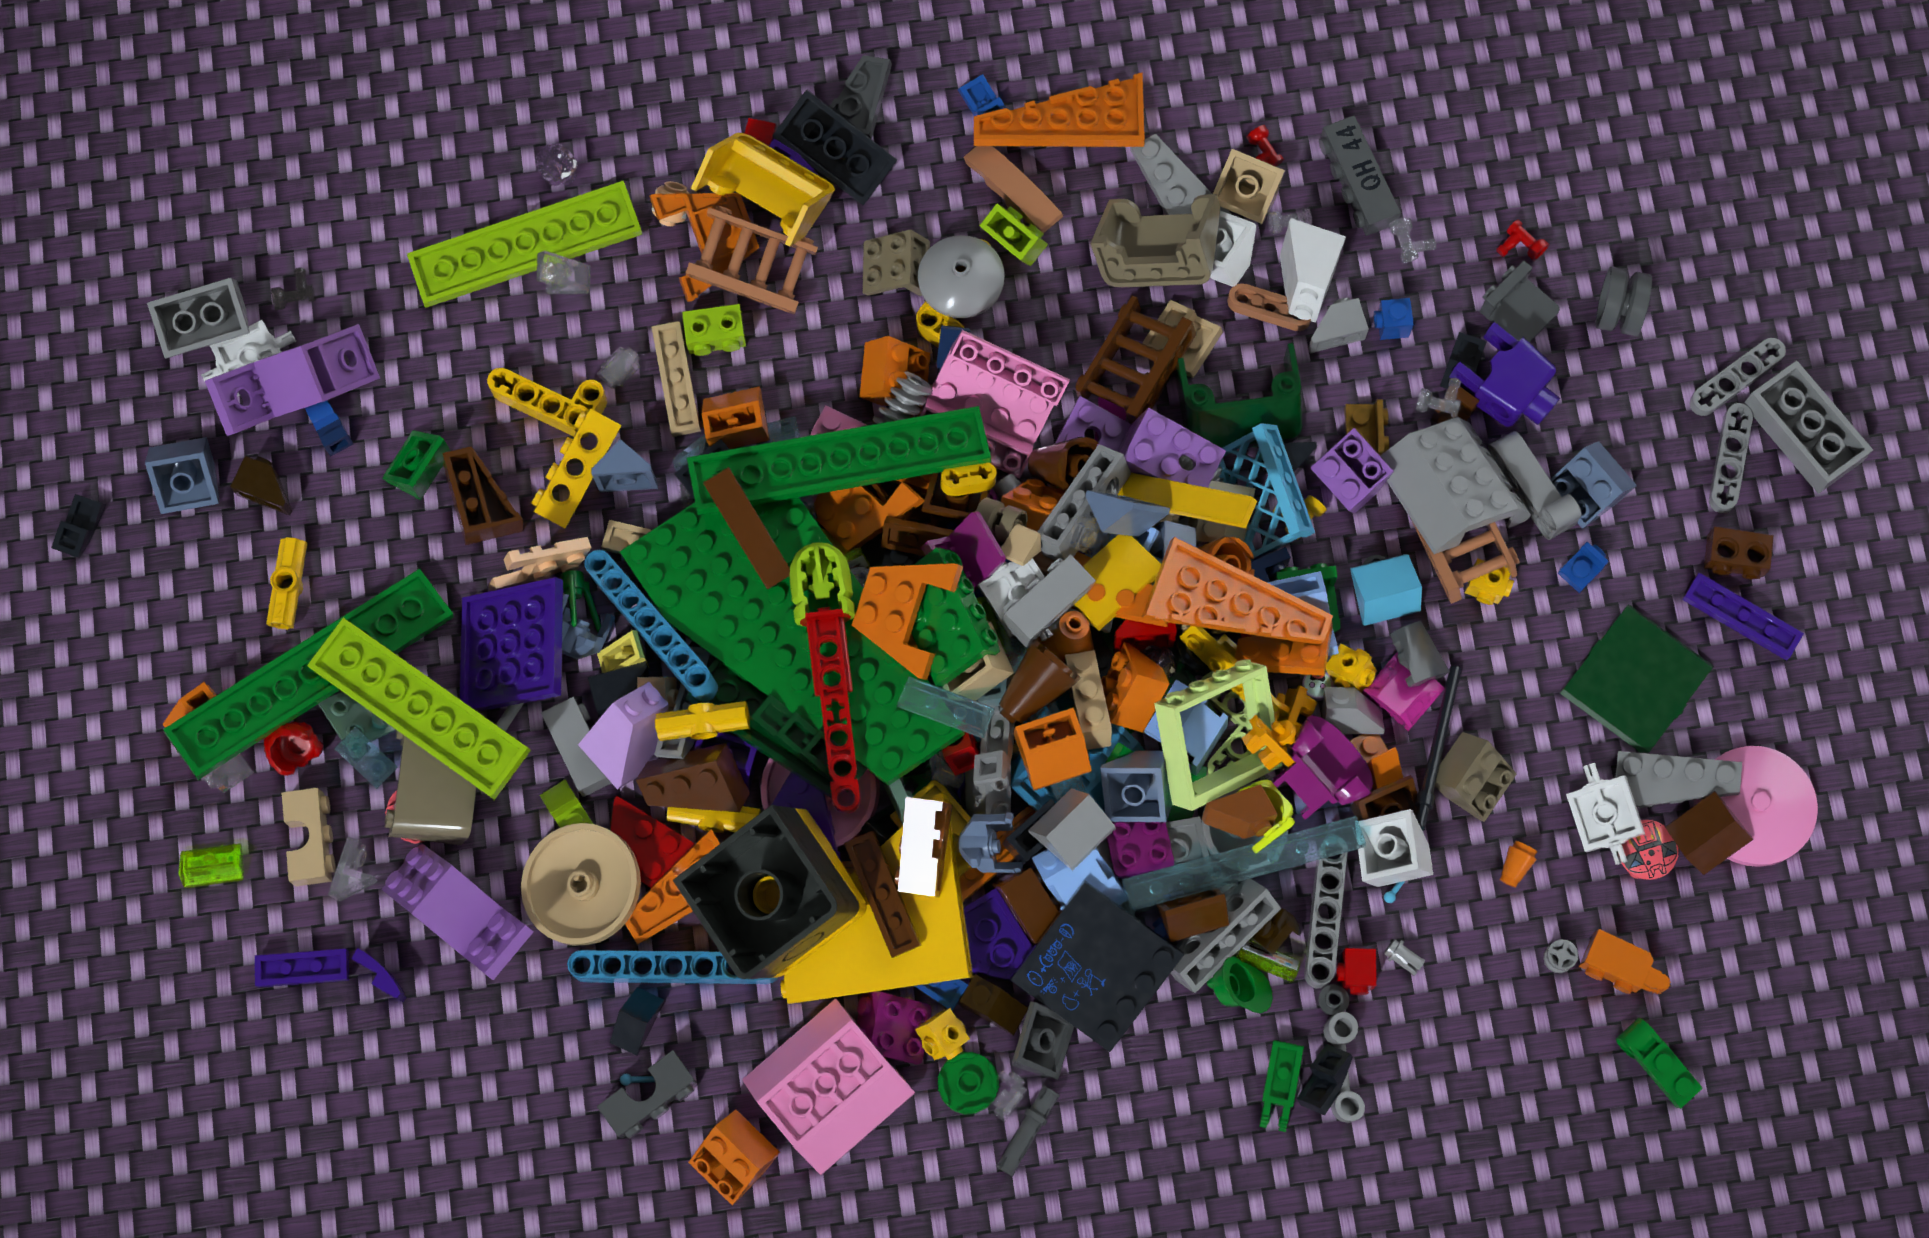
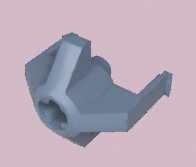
[562,593,615,659]
[959,812,1023,874]

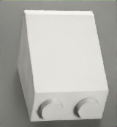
[1280,218,1346,323]

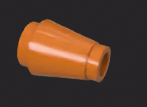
[1499,840,1538,888]

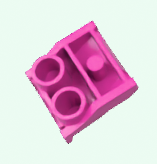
[1362,652,1445,731]

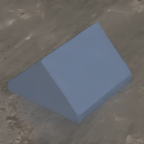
[591,439,658,492]
[1086,490,1170,537]

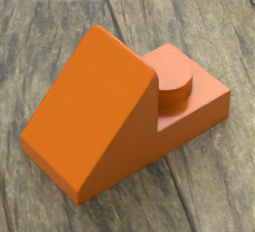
[1349,734,1403,790]

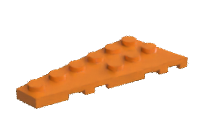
[974,72,1145,147]
[1141,537,1333,645]

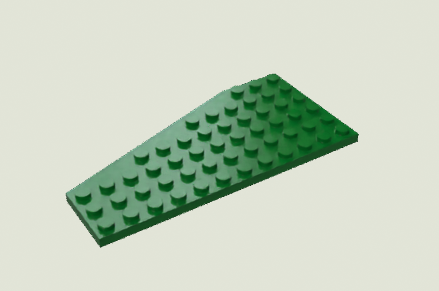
[619,497,965,786]

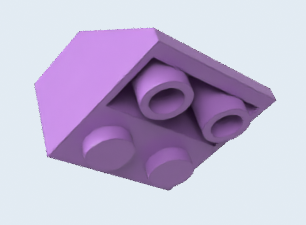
[1311,428,1394,513]

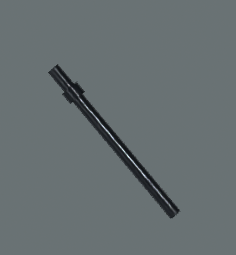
[1415,666,1461,831]

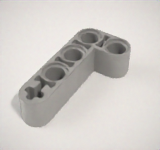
[1488,431,1581,540]

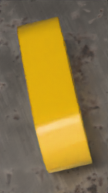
[941,463,997,496]

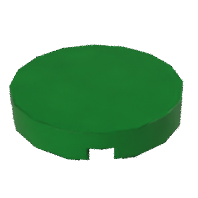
[938,1052,999,1115]

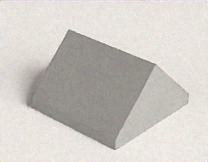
[1028,788,1116,871]

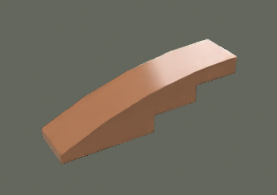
[964,146,1064,233]

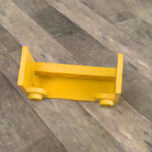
[691,133,835,247]

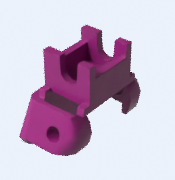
[1272,715,1373,820]

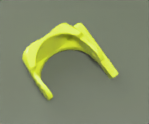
[1236,779,1295,854]

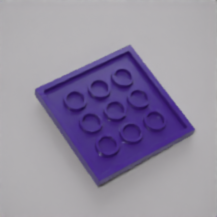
[460,577,563,712]

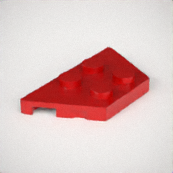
[610,796,695,888]

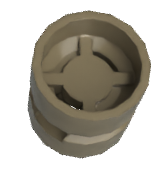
[975,497,1028,544]

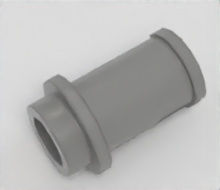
[1384,939,1425,976]

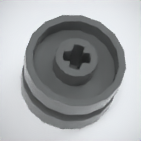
[1595,267,1652,337]

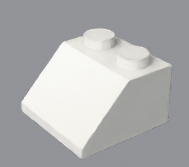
[1354,809,1433,887]

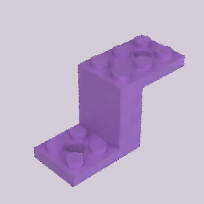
[205,324,380,436]
[1054,396,1226,488]
[381,843,533,980]

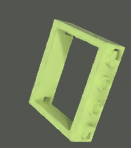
[1154,659,1282,811]

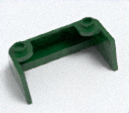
[1175,343,1302,449]

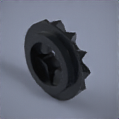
[1173,633,1211,676]

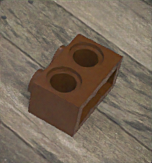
[1704,526,1774,580]

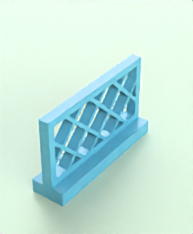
[1218,423,1315,561]

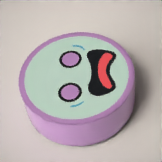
[1302,672,1333,701]

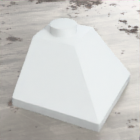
[1210,211,1256,287]

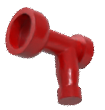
[1246,125,1284,167]
[1496,219,1550,261]

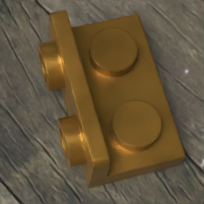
[1344,399,1389,456]

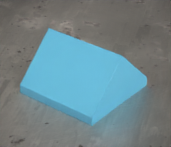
[1350,554,1422,626]

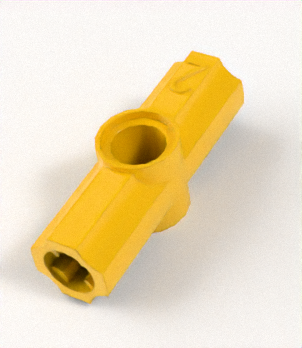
[266,537,307,630]
[655,701,750,741]
[667,806,761,833]

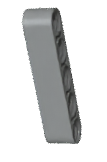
[1304,837,1348,989]

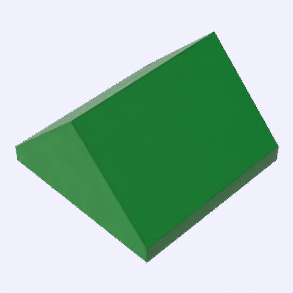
[382,430,451,500]

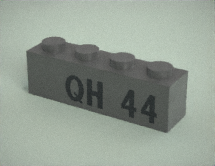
[1319,115,1401,236]

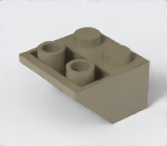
[1435,732,1517,822]

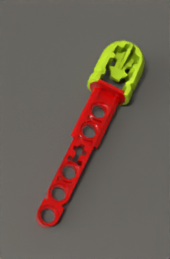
[790,542,860,814]

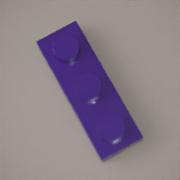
[255,949,349,988]

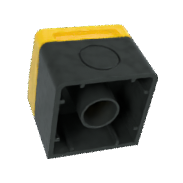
[673,805,867,979]

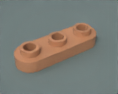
[1227,284,1311,331]

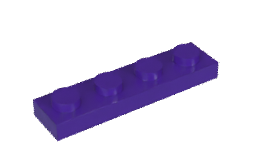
[1682,573,1804,661]

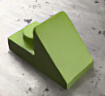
[540,780,593,828]

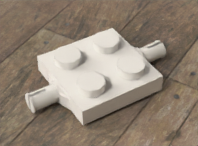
[201,320,296,397]
[978,558,1053,641]
[1566,763,1645,865]

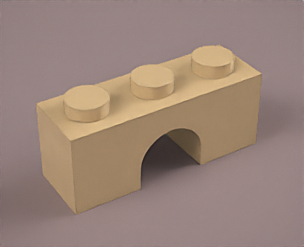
[1065,650,1112,750]
[282,788,335,887]

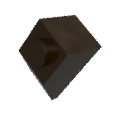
[230,456,292,516]
[960,974,1028,1036]

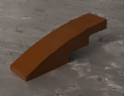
[703,467,790,589]

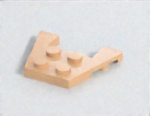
[488,537,591,591]

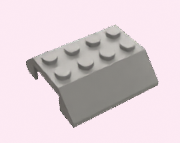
[1381,417,1531,554]

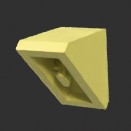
[597,630,649,673]

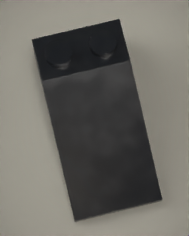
[772,89,897,205]

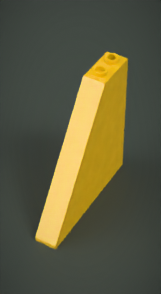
[780,793,973,1004]

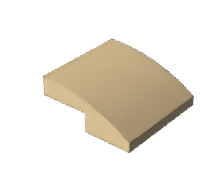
[1143,300,1223,378]

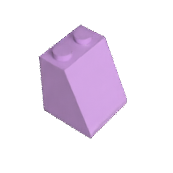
[578,682,669,790]

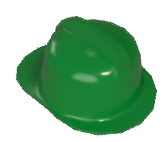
[1207,956,1273,1014]

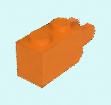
[1579,929,1671,995]

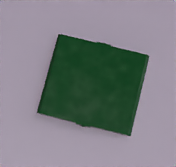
[1560,604,1714,754]

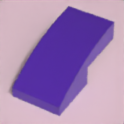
[351,948,406,1002]

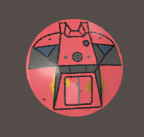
[1618,820,1678,880]

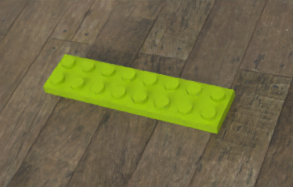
[407,180,642,308]
[307,617,531,800]

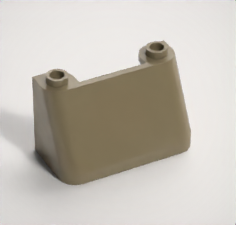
[1090,194,1220,287]
[385,730,476,845]

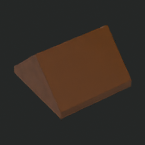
[922,472,990,520]
[1350,775,1417,821]
[1665,791,1753,875]
[1156,886,1229,943]

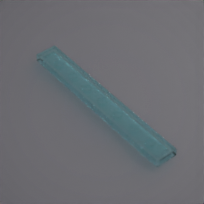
[1122,816,1366,911]

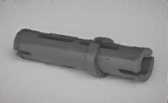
[996,1085,1060,1177]

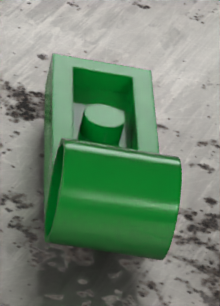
[1616,1018,1703,1109]

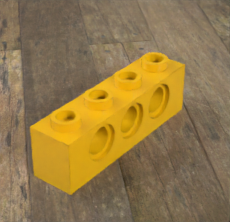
[531,408,622,528]

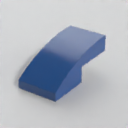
[958,74,1006,116]

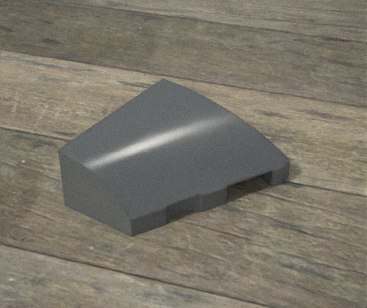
[1390,621,1450,687]

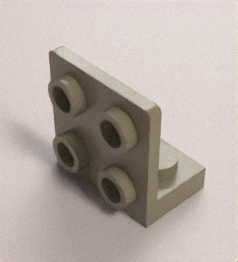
[863,229,930,296]

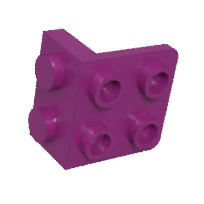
[921,511,1006,592]
[1106,822,1175,878]
[857,992,932,1065]

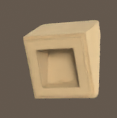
[1001,524,1041,566]

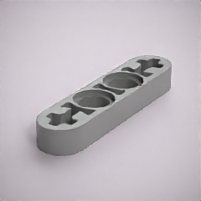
[1690,338,1786,416]
[1709,403,1753,513]

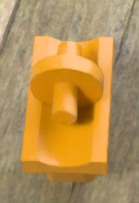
[1274,686,1317,738]
[1241,715,1296,771]

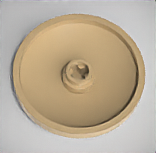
[521,823,641,946]

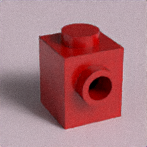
[1336,948,1377,995]

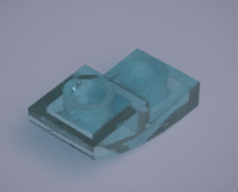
[334,727,398,789]

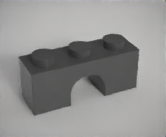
[597,1050,697,1139]

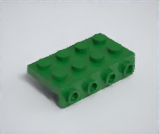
[911,547,1000,687]

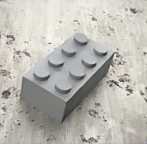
[1744,360,1873,494]

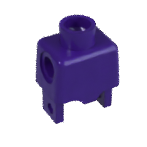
[1449,322,1560,427]

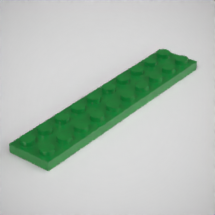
[687,406,991,515]
[163,569,454,780]

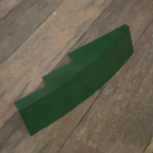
[750,694,867,793]

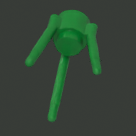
[560,570,601,632]

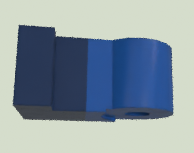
[305,400,353,457]

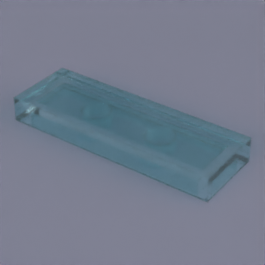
[897,677,995,739]

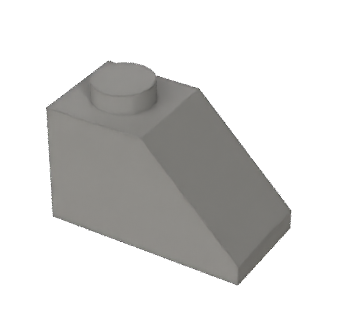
[1308,298,1369,353]
[1322,687,1384,734]

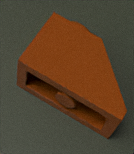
[1202,784,1278,839]

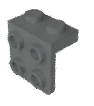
[1480,261,1560,343]

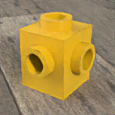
[1465,558,1514,605]
[1326,643,1377,693]
[915,1008,970,1060]

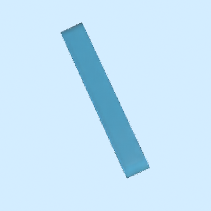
[584,550,718,702]
[567,950,779,984]

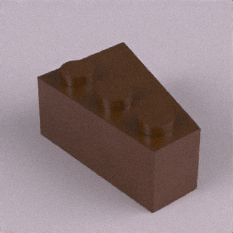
[443,446,523,545]
[636,743,750,812]
[990,865,1061,947]

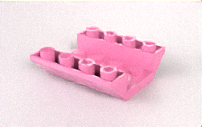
[919,330,1070,479]
[742,998,915,1175]

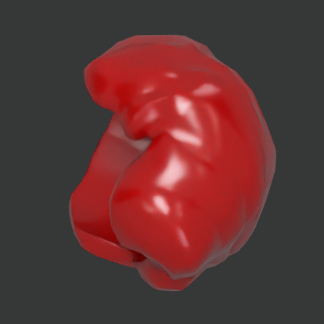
[264,721,324,776]

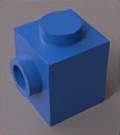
[1374,298,1414,340]

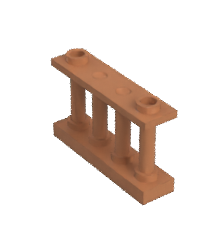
[685,206,818,315]
[1409,516,1520,604]

